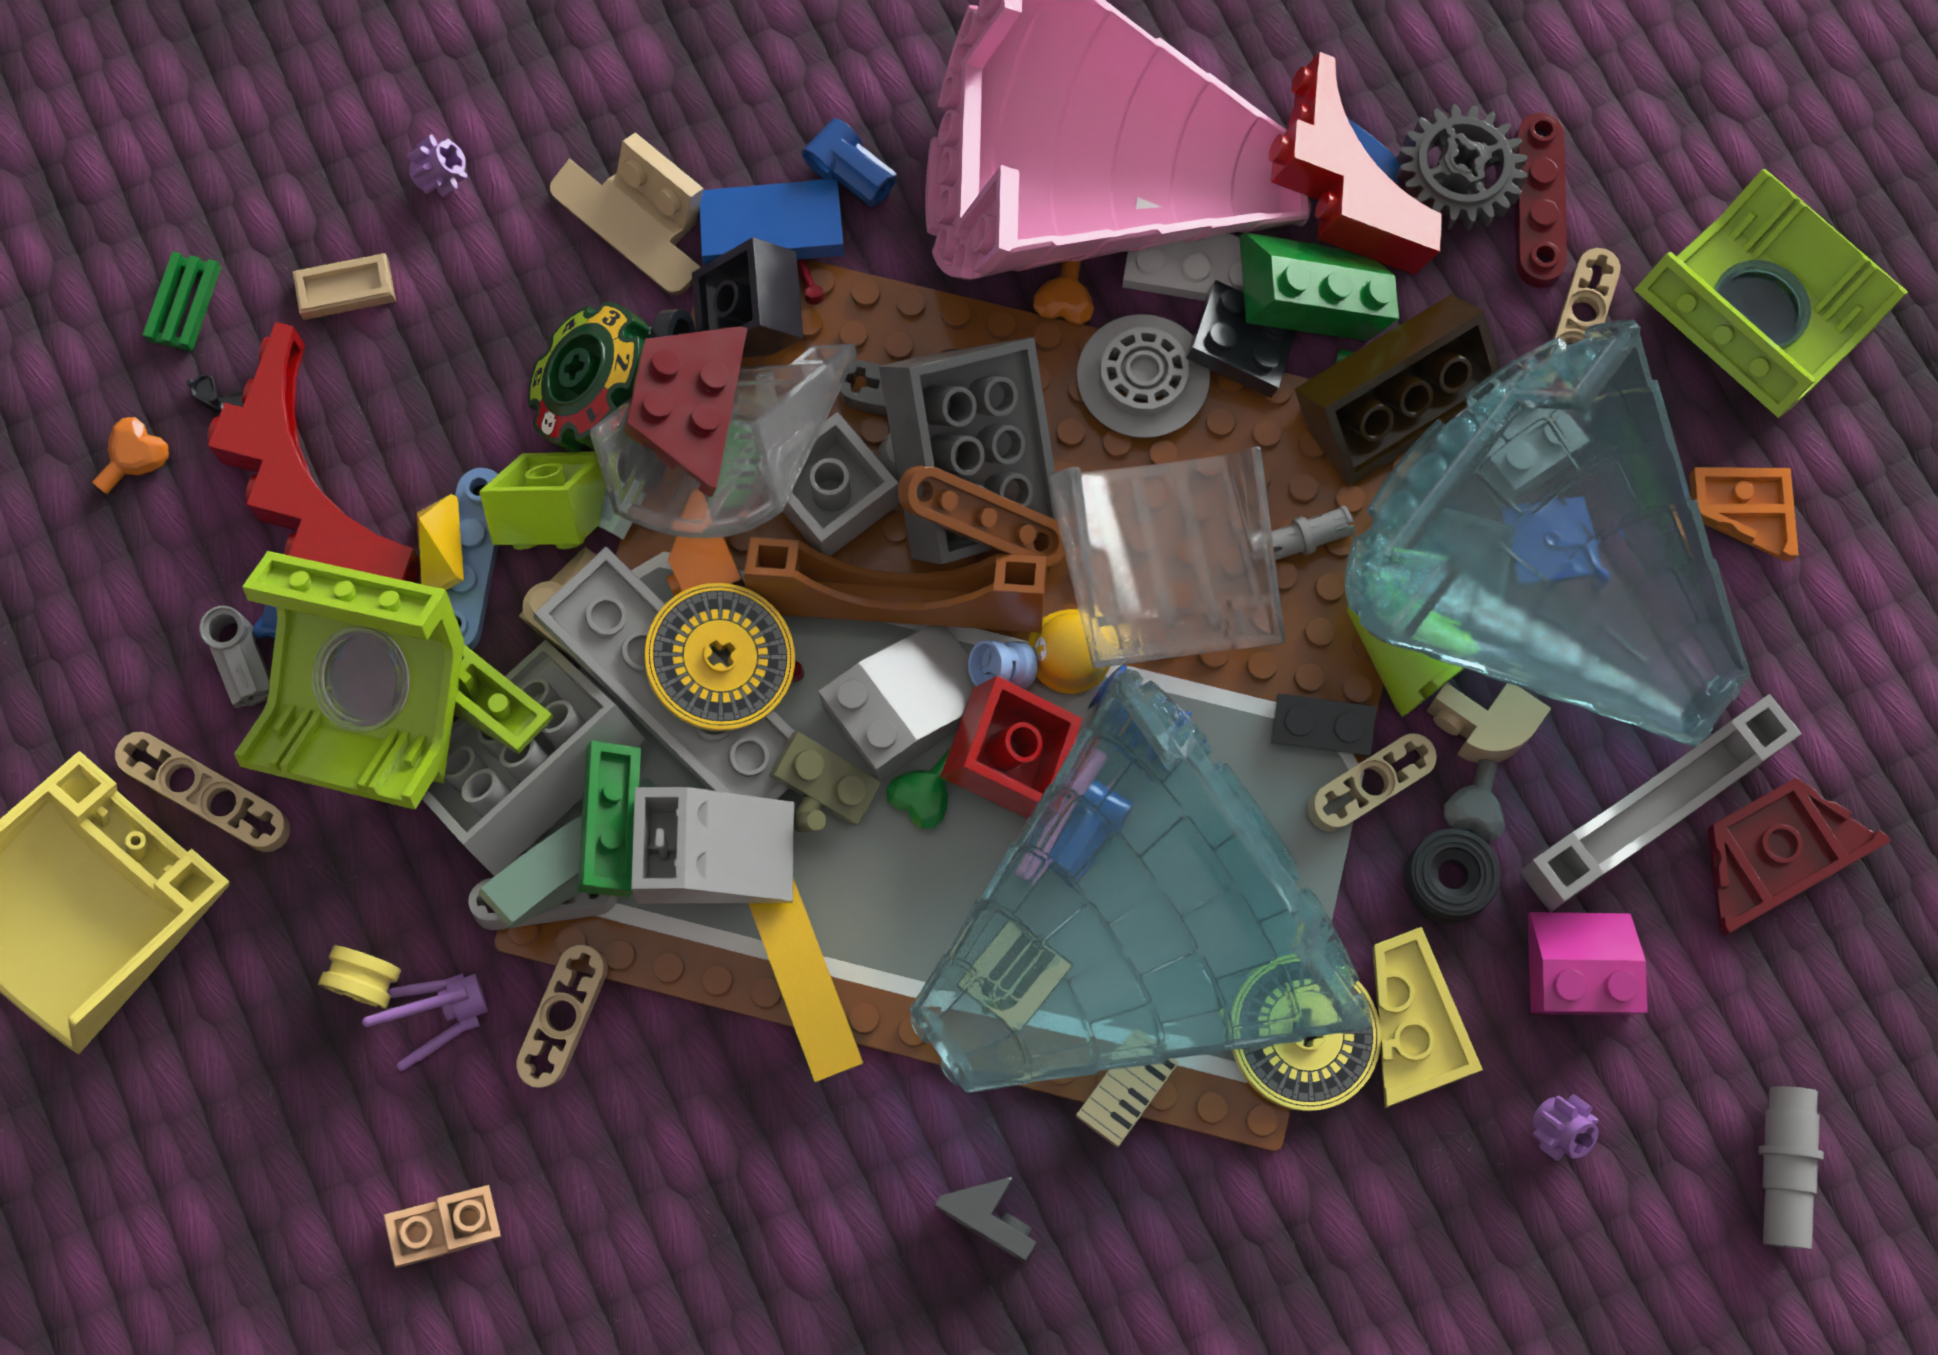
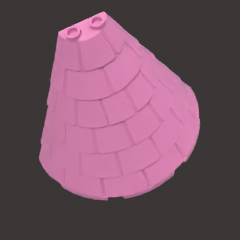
[925,0,1312,280]

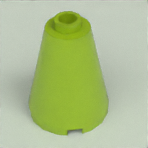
[1346,577,1480,717]

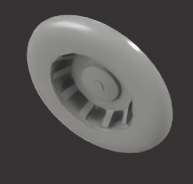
[1077,314,1210,438]

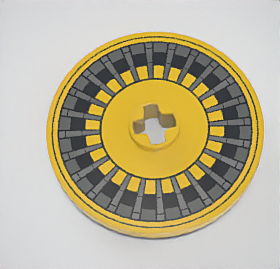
[644,583,795,731]

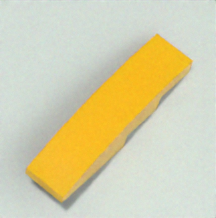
[748,878,863,1082]

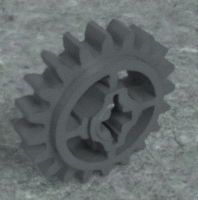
[1396,104,1528,231]

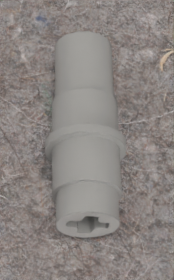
[1758,1086,1824,1249]

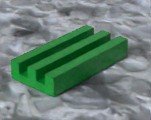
[143,251,221,352]

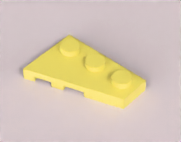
[1372,927,1483,1108]

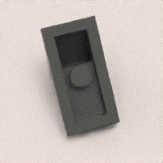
[935,1177,1036,1263]

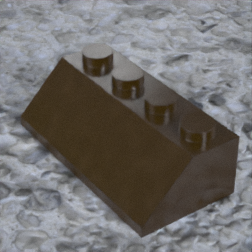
[1294,294,1504,486]

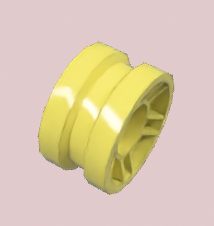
[318,945,401,1009]

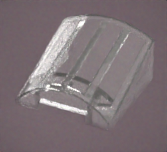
[590,344,857,538]
[1047,446,1285,668]

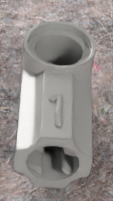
[199,605,270,708]

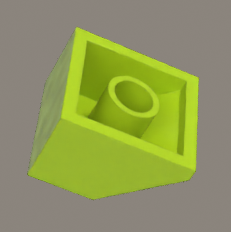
[479,451,610,550]

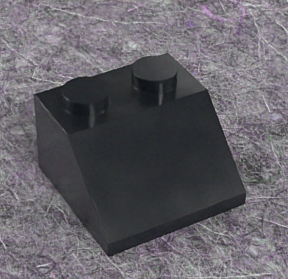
[692,237,803,358]

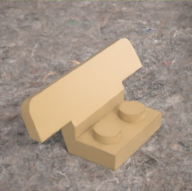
[550,133,704,296]

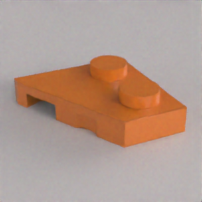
[1689,467,1799,562]

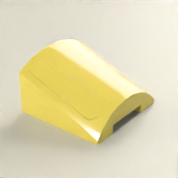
[0,751,229,1055]

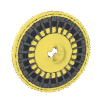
[1229,956,1381,1111]

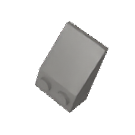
[818,625,976,783]

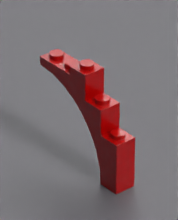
[208,322,420,583]

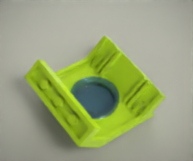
[1634,169,1908,418]

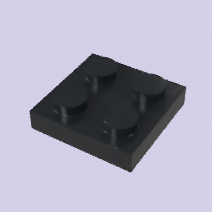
[1186,280,1296,398]

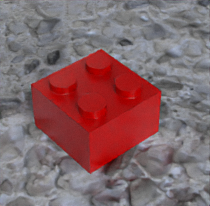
[940,676,1083,818]

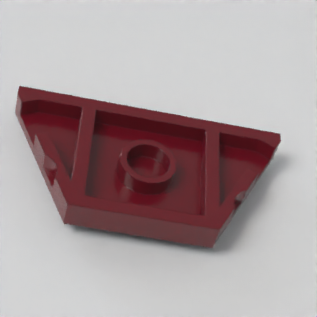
[624,326,748,497]
[1708,777,1891,936]

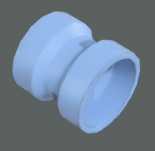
[968,640,1038,689]

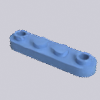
[446,468,499,650]

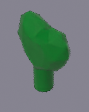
[886,750,950,829]

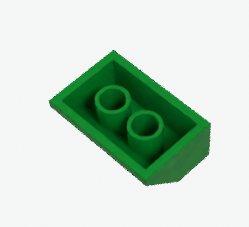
[1239,232,1399,341]

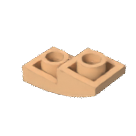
[384,1185,501,1268]

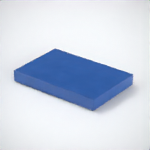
[700,179,844,266]

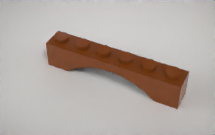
[744,537,1047,633]

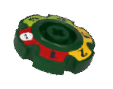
[527,302,650,452]

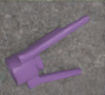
[362,973,489,1071]

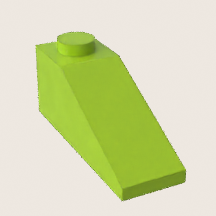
[454,645,553,754]

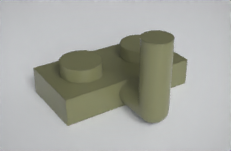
[769,731,881,832]

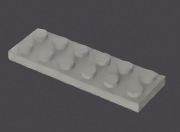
[533,547,795,799]

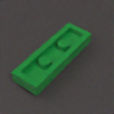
[578,740,641,898]

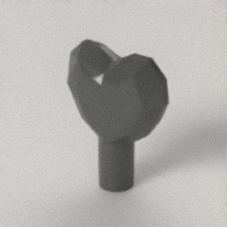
[1443,759,1505,843]

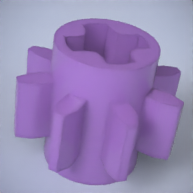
[407,135,467,197]
[1533,1094,1599,1161]

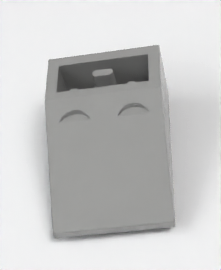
[631,787,794,904]

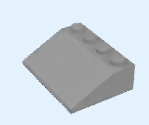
[422,640,645,876]

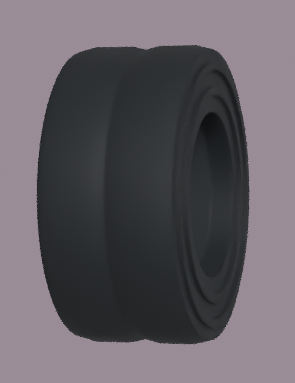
[1404,829,1500,923]

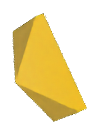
[416,494,464,590]

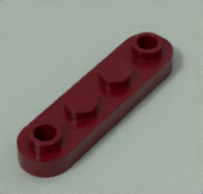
[1515,112,1567,288]

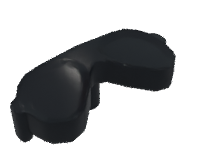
[187,374,243,413]

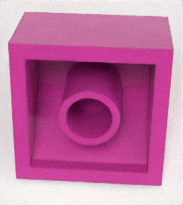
[1528,912,1648,1016]

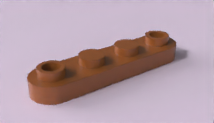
[898,465,1067,567]

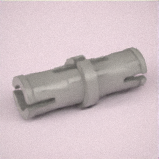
[1253,506,1355,566]

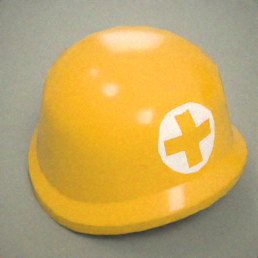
[1028,609,1113,694]

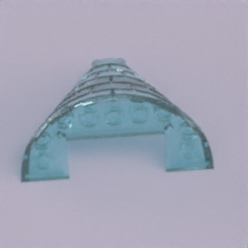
[1345,319,1751,747]
[909,669,1371,1093]

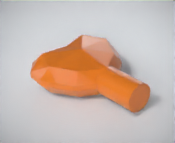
[1033,261,1094,325]
[92,417,169,495]

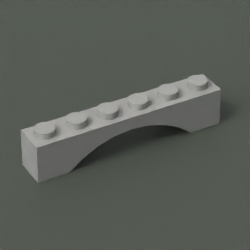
[1520,694,1802,912]

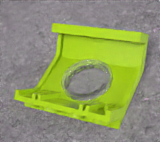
[234,551,464,810]

